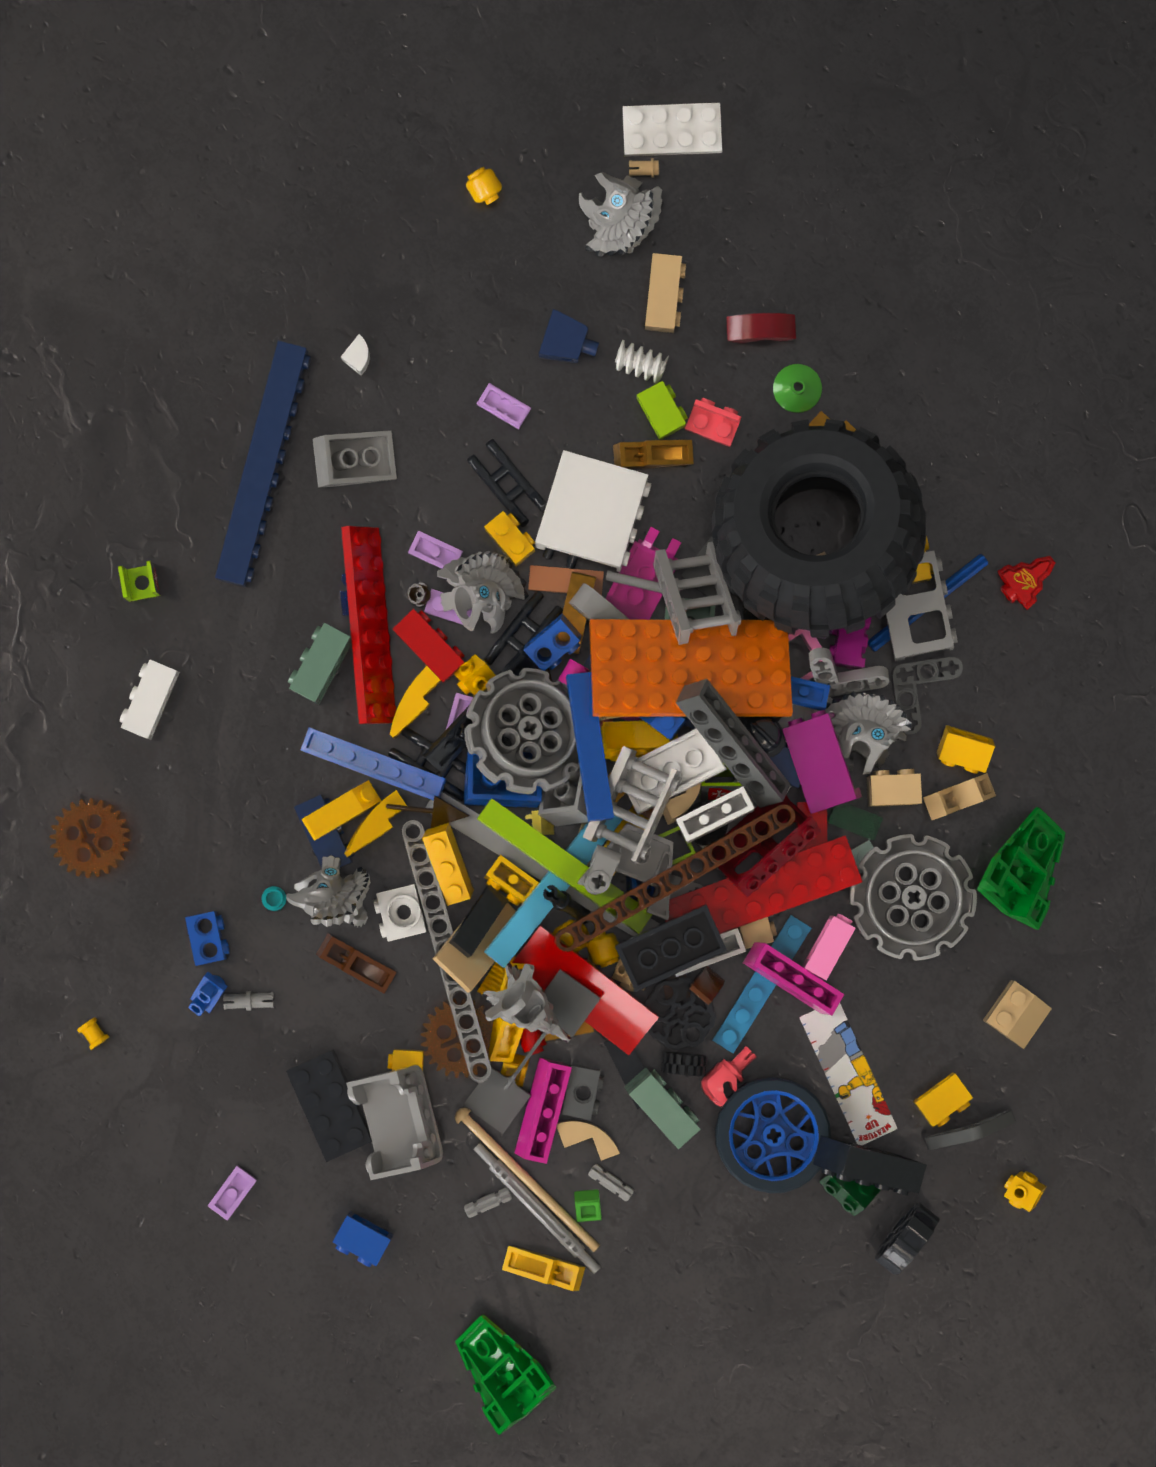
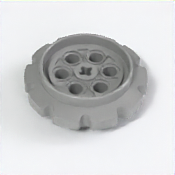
[464,668,580,794]
[849,834,977,961]

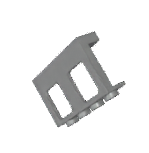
[886,551,958,661]

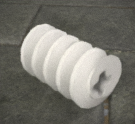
[615,340,669,384]

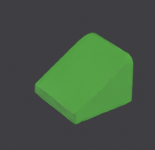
[574,1189,601,1222]

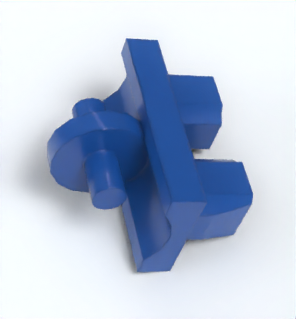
[188,972,228,1016]

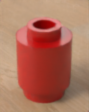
[520,1028,547,1055]

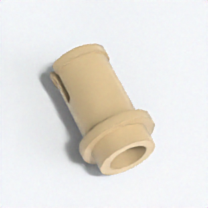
[629,158,659,178]

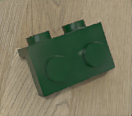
[819,1173,881,1216]

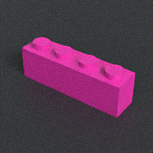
[743,942,844,1016]
[514,1057,572,1164]

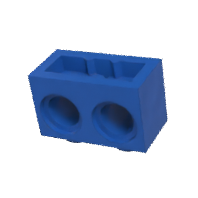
[524,614,582,671]
[185,911,230,966]

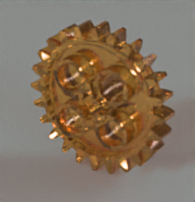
[49,798,131,878]
[420,998,494,1078]

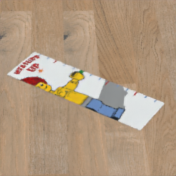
[800,1003,897,1145]

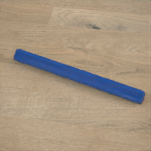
[868,554,988,651]

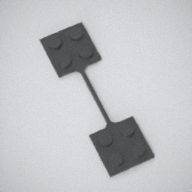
[463,969,601,1134]

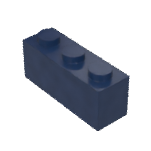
[294,795,355,868]

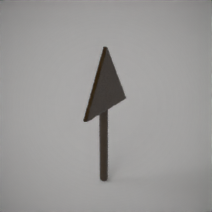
[386,795,470,828]

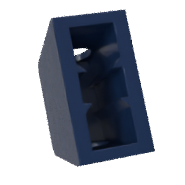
[539,309,599,363]

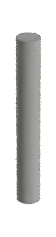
[606,571,662,593]

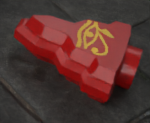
[997,556,1056,610]

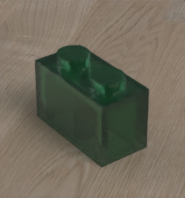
[827,803,883,841]

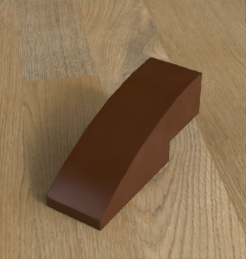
[316,933,397,994]
[688,966,725,1005]

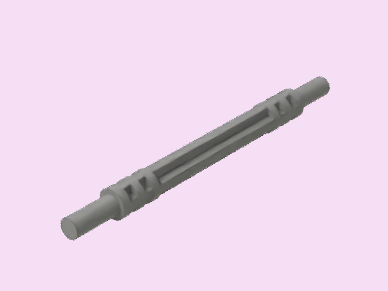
[473,1142,601,1274]

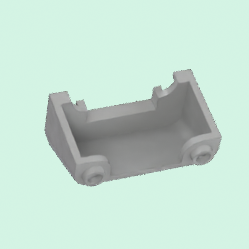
[346,1065,443,1180]

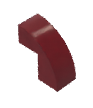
[726,313,796,343]

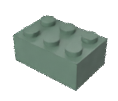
[288,623,352,705]
[624,1067,701,1150]

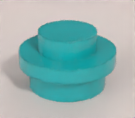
[262,886,287,911]

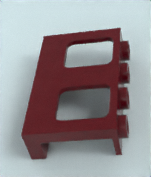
[712,795,821,897]

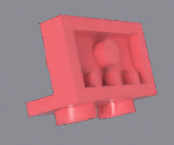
[685,398,741,447]

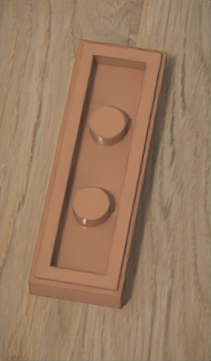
[528,565,604,595]

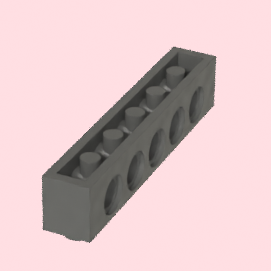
[676,679,791,808]

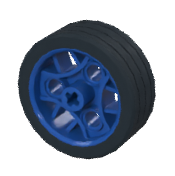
[715,1077,831,1193]

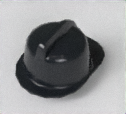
[738,717,786,758]

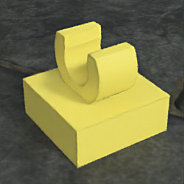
[525,810,554,835]

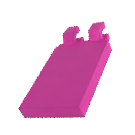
[605,527,681,620]

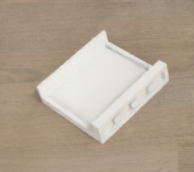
[535,450,651,572]

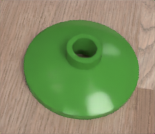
[773,364,822,413]

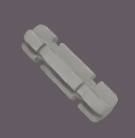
[588,1164,634,1201]
[464,1187,512,1218]

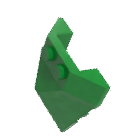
[977,807,1066,930]
[455,1314,556,1435]

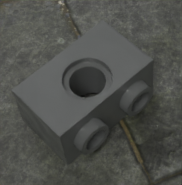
[562,1064,604,1120]

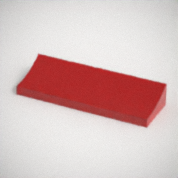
[512,924,659,1055]

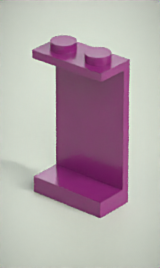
[782,710,862,814]

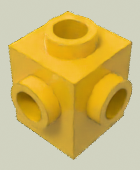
[454,654,496,696]
[1004,1171,1047,1212]

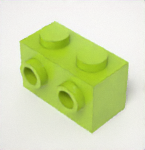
[636,381,688,440]

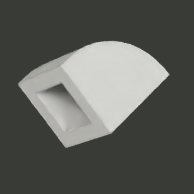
[341,334,370,376]

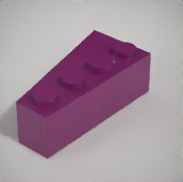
[829,617,871,670]

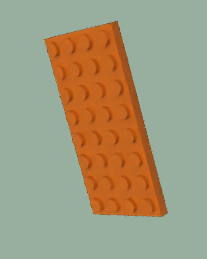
[589,619,793,717]

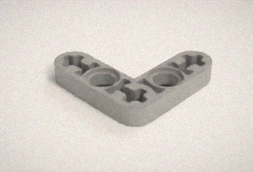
[809,648,889,697]

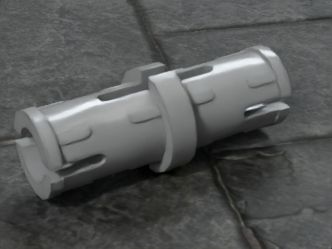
[223,991,274,1011]

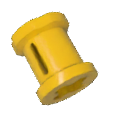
[77,1017,109,1050]

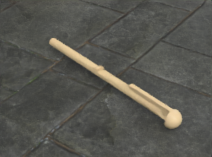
[455,1108,600,1252]

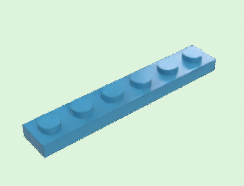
[712,915,812,1054]

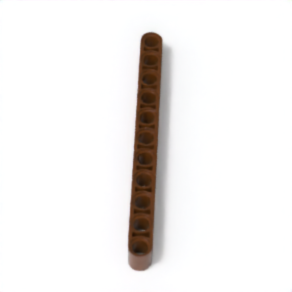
[554,805,795,952]

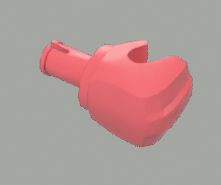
[701,1046,757,1107]

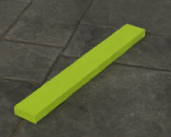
[477,798,652,934]

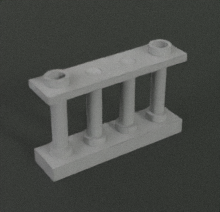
[653,542,741,645]
[583,746,682,863]

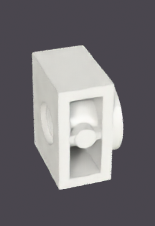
[373,884,427,942]

